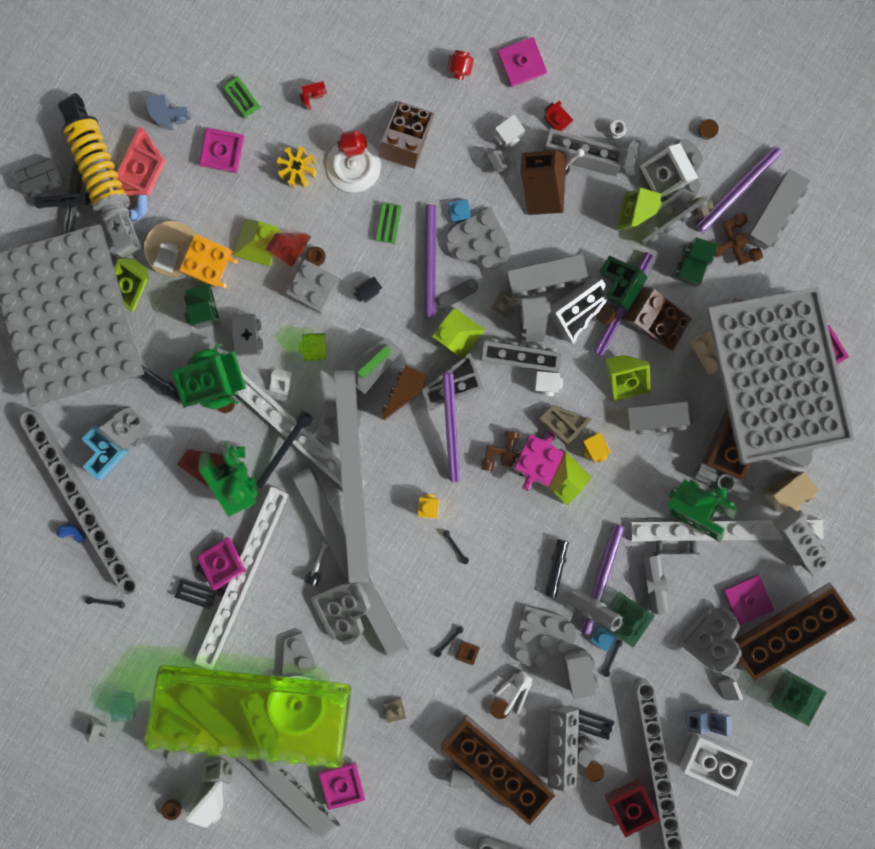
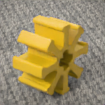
[277,146,317,188]

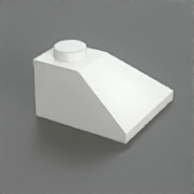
[185,781,223,828]

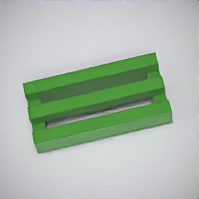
[222,75,261,119]
[376,203,402,244]
[358,346,392,378]

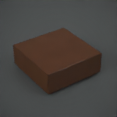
[455,640,480,665]

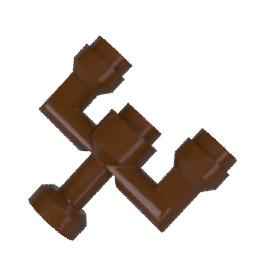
[714,212,763,266]
[481,431,524,477]

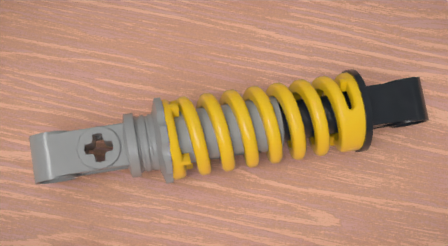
[58,93,141,258]

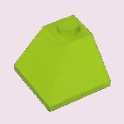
[616,188,662,231]
[233,219,281,267]
[114,258,148,312]
[432,307,485,359]
[605,355,651,401]
[547,451,592,506]

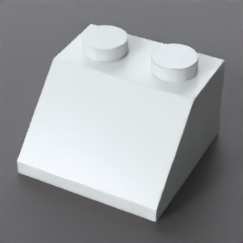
[640,144,698,198]

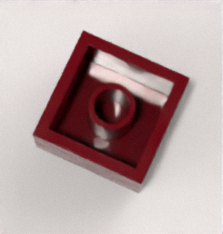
[604,778,660,838]

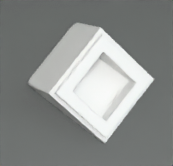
[269,369,293,395]
[718,677,743,701]

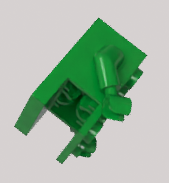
[171,344,246,409]
[199,441,258,517]
[668,479,737,542]

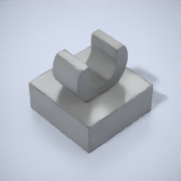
[484,150,510,173]
[84,717,108,744]

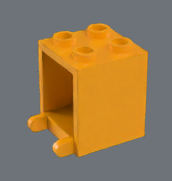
[179,234,238,289]

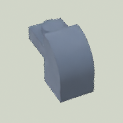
[146,94,191,130]
[686,709,732,736]

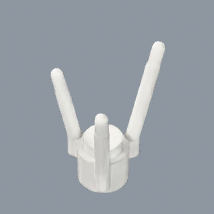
[496,671,533,715]

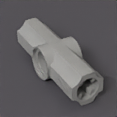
[694,463,754,502]
[643,554,669,614]
[568,589,622,632]

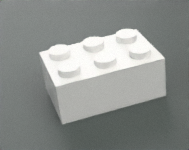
[679,733,753,797]

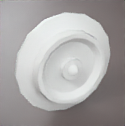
[326,142,381,193]

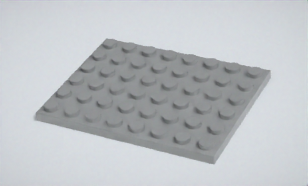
[0,224,144,407]
[706,287,855,464]

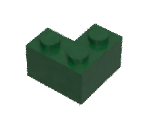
[674,237,718,287]
[600,255,648,311]
[184,284,221,329]

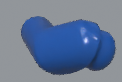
[56,525,86,543]

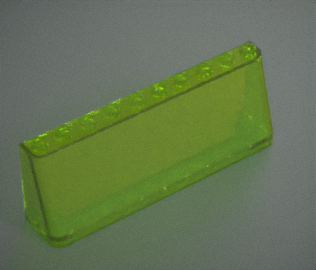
[144,665,352,769]

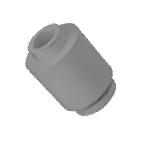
[446,767,475,790]

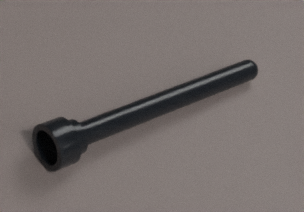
[256,410,314,489]

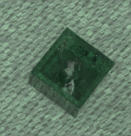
[598,591,655,648]
[768,669,827,727]

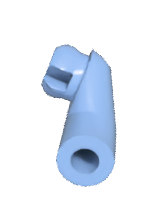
[128,195,147,222]

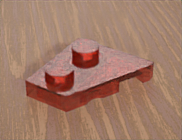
[266,233,311,267]
[177,449,227,487]

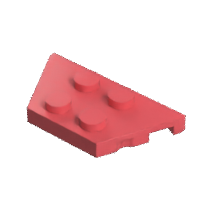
[116,127,166,196]

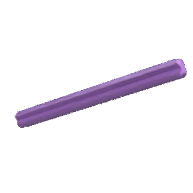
[696,146,782,233]
[424,204,437,319]
[594,252,654,356]
[442,372,460,482]
[580,524,624,635]

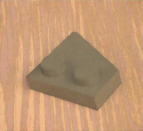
[539,405,592,446]

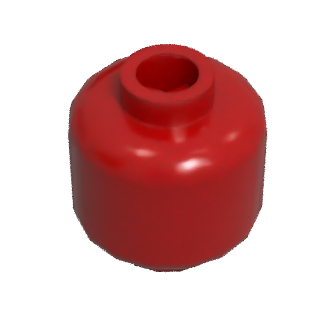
[447,50,474,80]
[337,129,367,157]

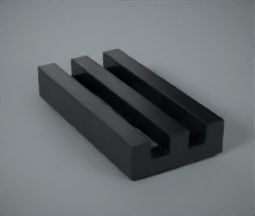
[174,578,217,609]
[578,709,615,740]

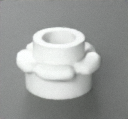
[608,120,627,139]

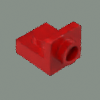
[300,81,327,110]
[544,100,573,132]

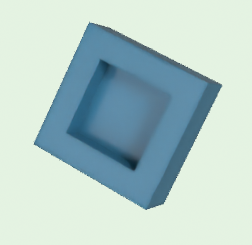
[449,199,471,223]
[589,624,617,652]

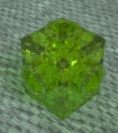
[298,333,327,361]

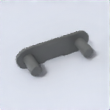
[436,279,478,310]
[652,541,700,554]

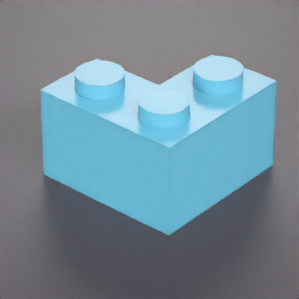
[82,425,130,480]

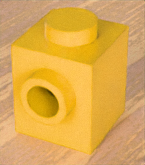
[581,432,611,463]
[418,493,439,519]

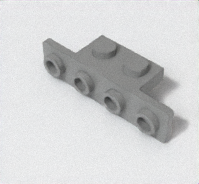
[642,191,710,245]

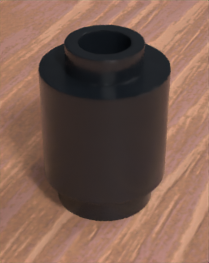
[353,276,383,303]

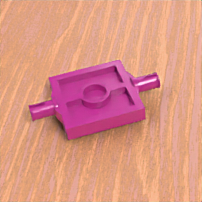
[513,431,564,491]

